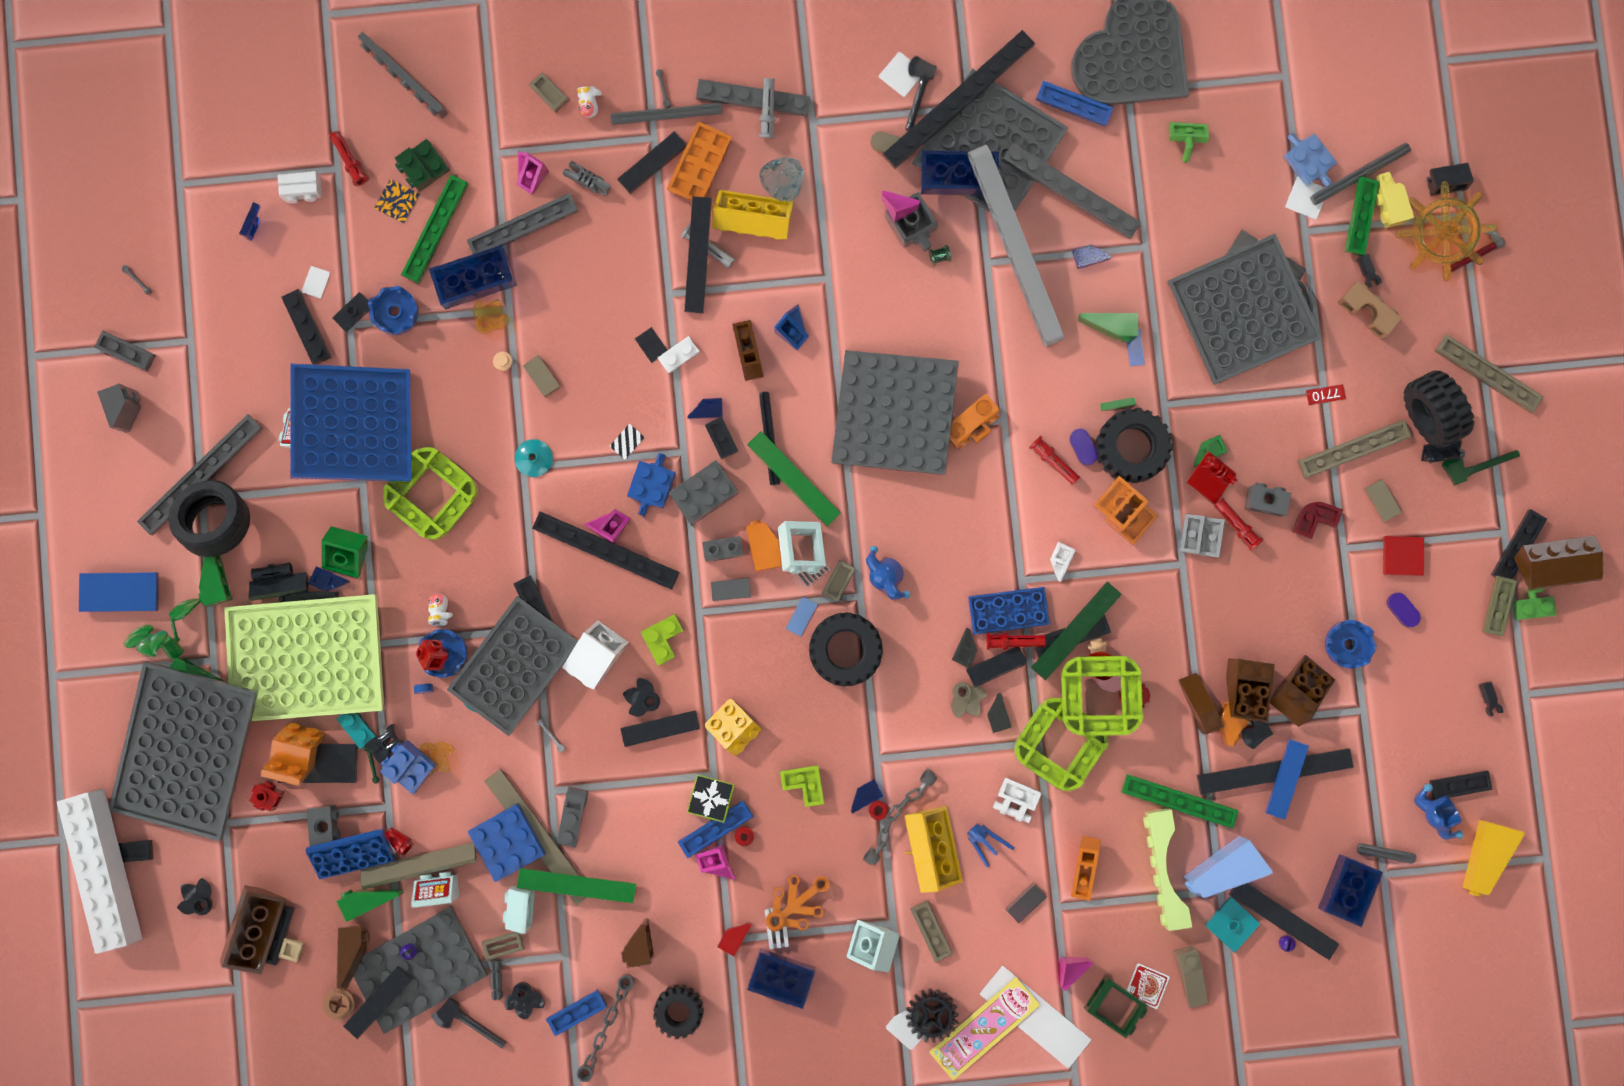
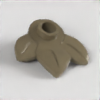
[951,682,987,718]

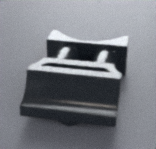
[365,724,405,764]

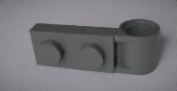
[557,786,588,848]

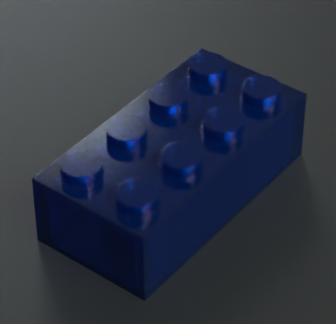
[920,150,999,196]
[429,245,517,310]

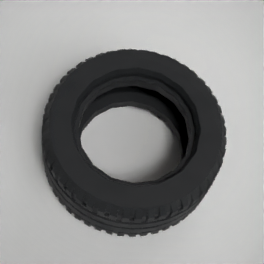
[168,480,250,557]

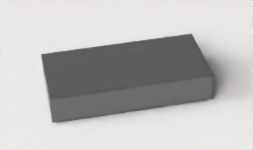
[711,578,751,601]

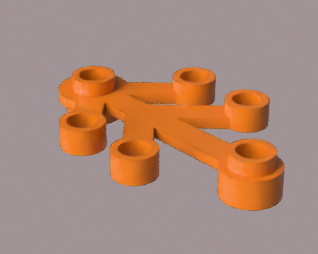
[765,875,829,931]

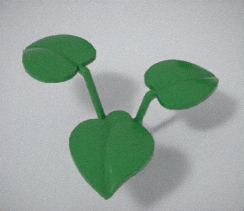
[123,599,201,660]

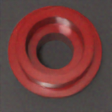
[869,801,888,820]
[735,827,754,846]

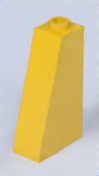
[1462,820,1525,897]

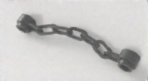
[863,768,937,865]
[577,974,634,1082]

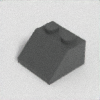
[97,384,141,433]

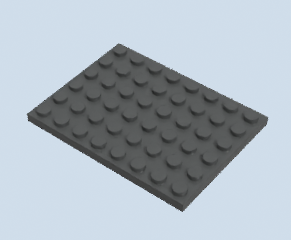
[109,661,259,841]

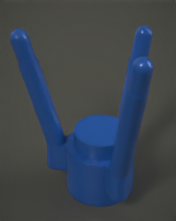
[967,823,1014,867]

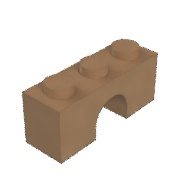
[1337,282,1402,339]

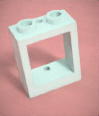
[778,521,826,574]

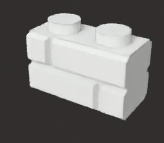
[278,171,322,203]

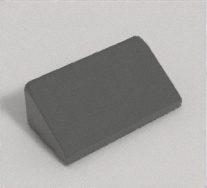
[1005,882,1047,924]

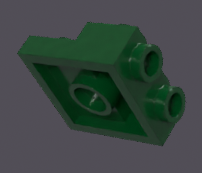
[394,139,450,192]

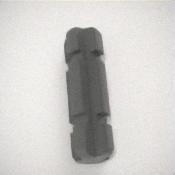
[490,960,503,1000]

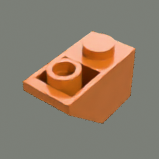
[1218,701,1249,747]

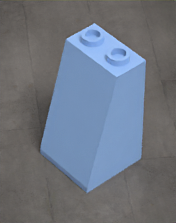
[1183,836,1273,898]

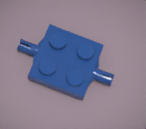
[627,453,676,517]

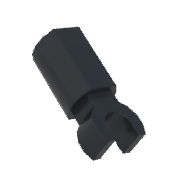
[1356,254,1382,289]
[1478,681,1503,716]

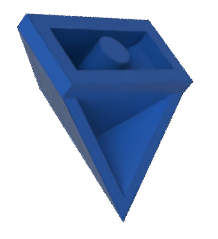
[774,304,809,350]

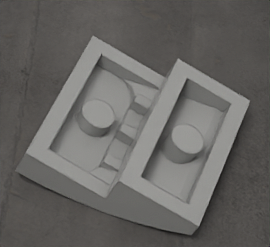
[1180,514,1225,558]

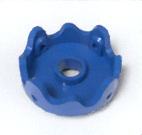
[368,286,419,335]
[1325,620,1377,669]
[418,629,468,678]

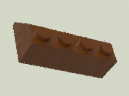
[1514,536,1603,591]
[220,885,286,975]

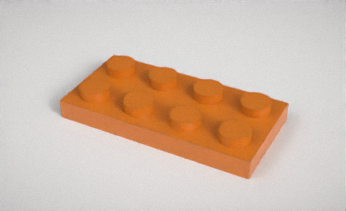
[667,121,733,202]

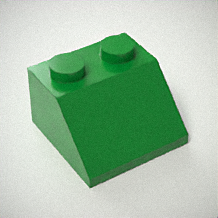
[321,526,368,578]

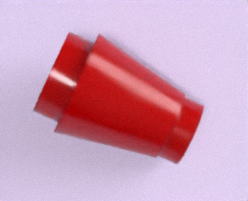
[385,827,413,855]

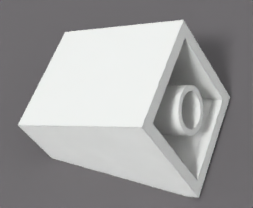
[562,621,629,690]

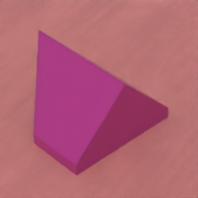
[516,151,549,194]
[881,190,920,222]
[583,509,631,544]
[695,844,737,881]
[1059,957,1093,991]

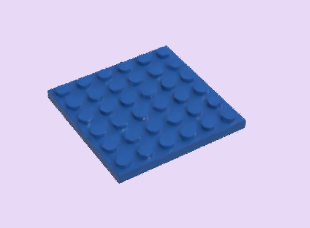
[290,363,412,482]

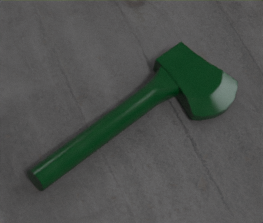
[1441,450,1520,486]

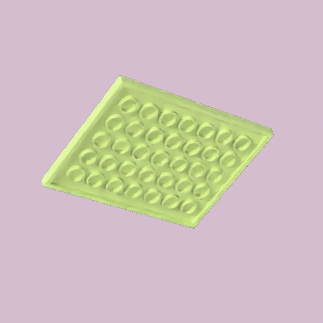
[224,594,384,721]

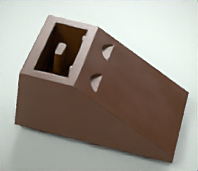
[1270,655,1335,727]
[1226,658,1274,722]

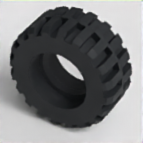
[1403,370,1475,448]
[1095,408,1173,483]
[809,612,883,687]

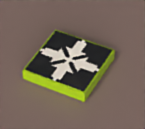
[687,775,735,823]

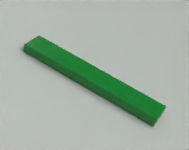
[401,174,469,284]
[747,431,841,527]
[1121,774,1239,829]
[517,868,636,903]

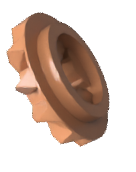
[323,988,355,1020]

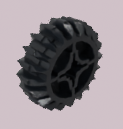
[906,988,959,1043]

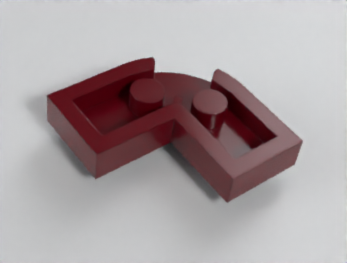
[1292,502,1343,539]

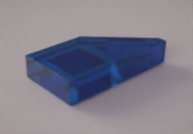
[239,202,260,241]
[1072,245,1112,269]
[687,398,723,419]
[308,566,350,592]
[851,779,883,813]

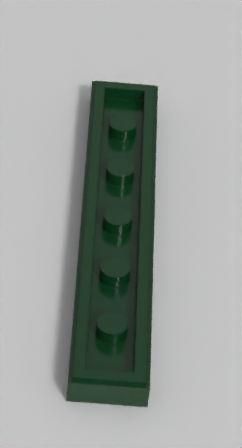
[1030,581,1122,681]

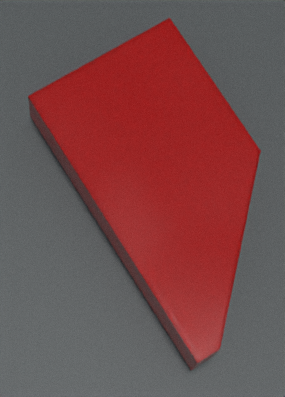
[717,922,752,956]

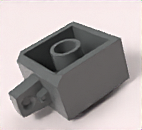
[885,191,938,252]

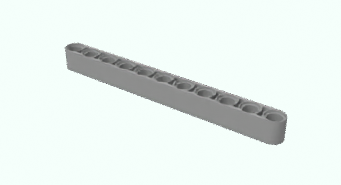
[968,145,1064,347]

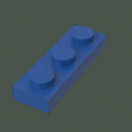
[546,989,607,1036]

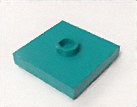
[1204,897,1260,953]

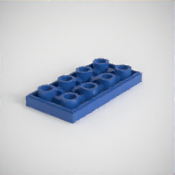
[79,572,159,612]
[968,587,1050,635]
[306,829,395,880]

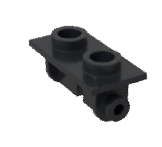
[1421,440,1465,463]

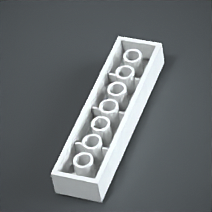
[57,789,143,954]

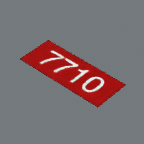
[1306,384,1346,405]

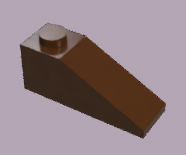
[732,320,764,381]
[1178,673,1224,734]
[337,925,370,991]

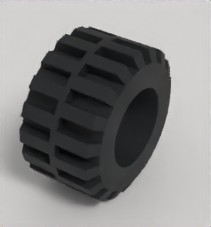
[653,985,704,1039]

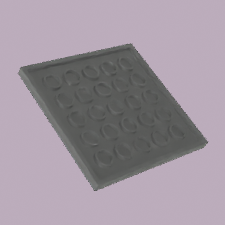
[912,68,1068,212]
[1167,234,1322,385]
[831,350,959,475]

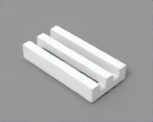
[765,907,789,949]

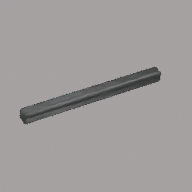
[611,103,722,125]
[1310,143,1411,205]

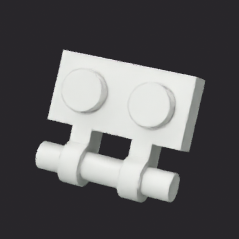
[992,778,1041,823]

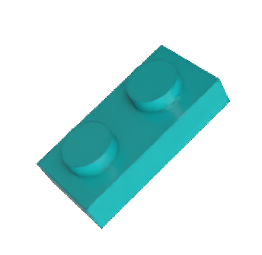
[336,713,377,749]

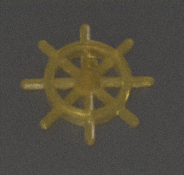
[1395,181,1497,281]

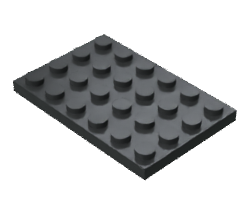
[447,596,578,736]
[353,906,488,1034]

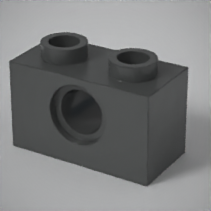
[1244,483,1291,517]
[702,536,744,562]
[307,805,341,846]

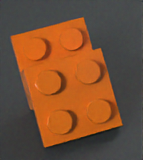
[1093,476,1159,545]
[261,723,325,786]

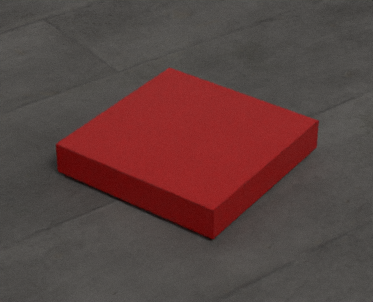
[1383,536,1424,576]

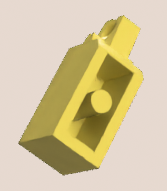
[1375,172,1414,228]

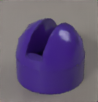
[1279,935,1296,952]
[400,943,417,960]

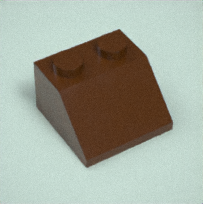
[622,918,654,968]

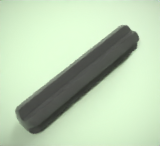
[1357,843,1416,864]

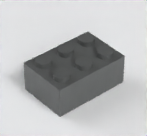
[668,460,739,526]

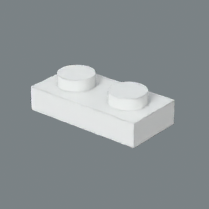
[658,336,700,374]

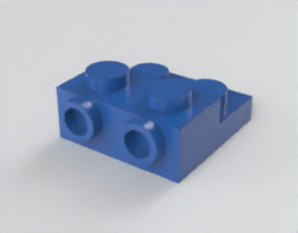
[380,740,436,795]

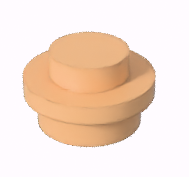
[493,352,512,371]
[1087,638,1107,653]

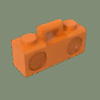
[949,393,1000,449]

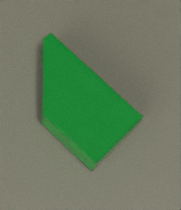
[1100,397,1136,411]
[1193,435,1228,467]

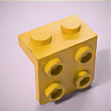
[705,699,762,757]

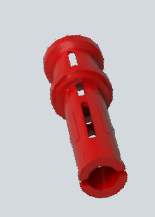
[329,131,369,186]
[1029,435,1080,485]
[1214,498,1263,551]
[986,633,1045,650]

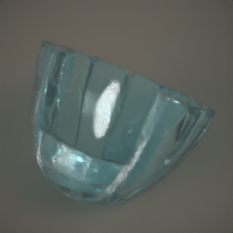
[759,157,804,202]

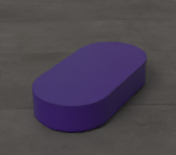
[1069,429,1097,466]
[1387,593,1421,627]

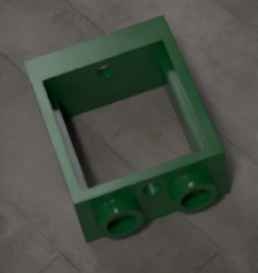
[1084,975,1148,1038]

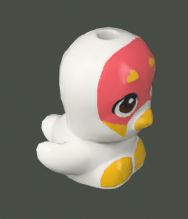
[577,86,602,118]
[428,593,453,626]

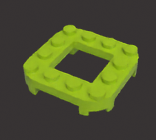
[383,447,478,540]
[1061,656,1143,736]
[1014,697,1109,791]

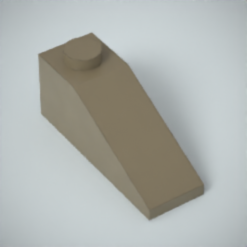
[1173,946,1208,1009]

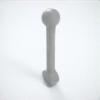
[537,719,565,752]

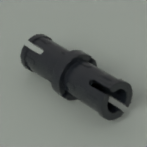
[251,562,293,581]

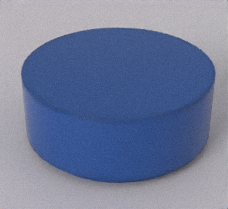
[414,684,434,694]

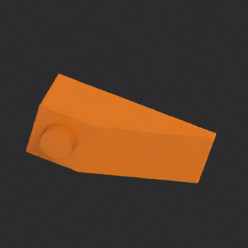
[1071,835,1101,901]

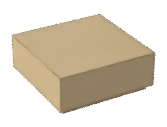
[279,937,305,962]

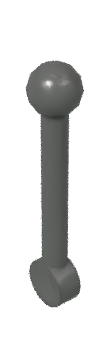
[656,69,671,108]
[122,265,152,294]

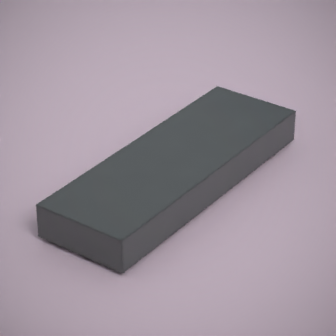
[94,330,156,372]

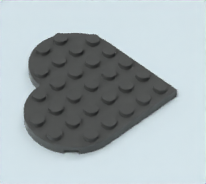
[1071,0,1189,105]

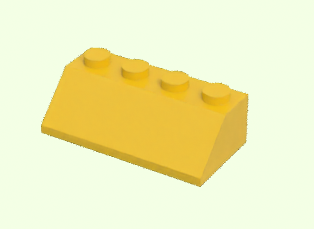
[712,190,793,240]
[905,806,963,893]

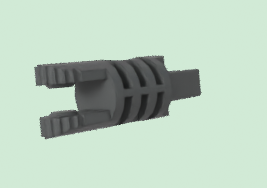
[563,161,610,196]

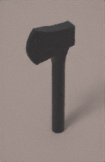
[905,56,937,131]
[1242,720,1273,749]
[432,997,507,1049]

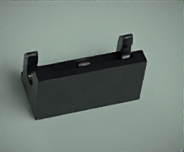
[1427,163,1474,196]

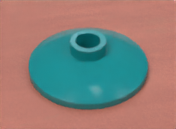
[515,439,553,477]

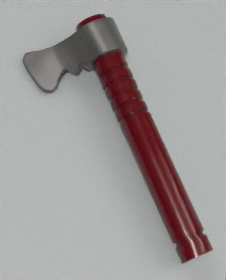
[1448,226,1506,272]

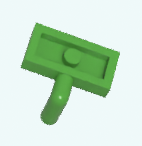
[1169,122,1209,163]
[1513,589,1557,620]

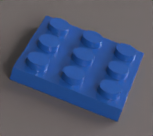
[467,803,546,882]

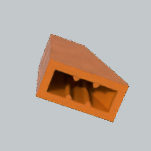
[746,520,782,572]

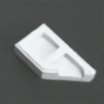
[1050,542,1076,582]

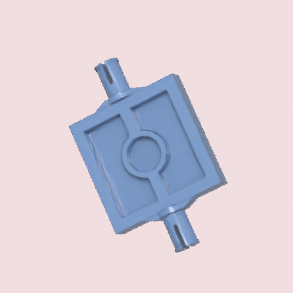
[1283,132,1337,187]

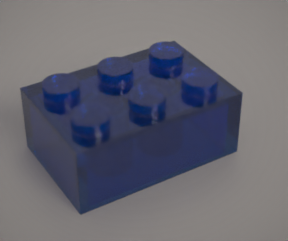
[1318,854,1383,927]
[747,948,816,1009]

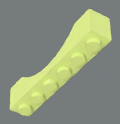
[1143,808,1192,931]

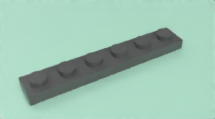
[358,32,447,119]
[696,79,810,117]
[467,193,579,259]

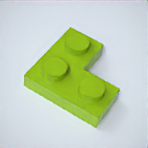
[641,614,684,666]
[780,765,824,807]

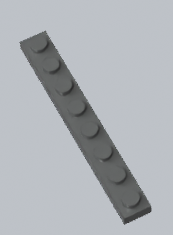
[1002,143,1141,239]
[137,414,263,535]

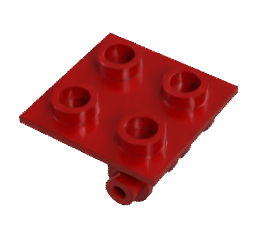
[1187,451,1238,504]

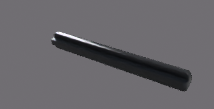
[759,392,780,486]

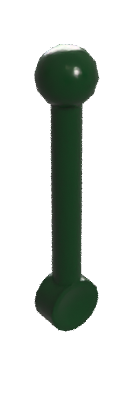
[364,746,380,784]

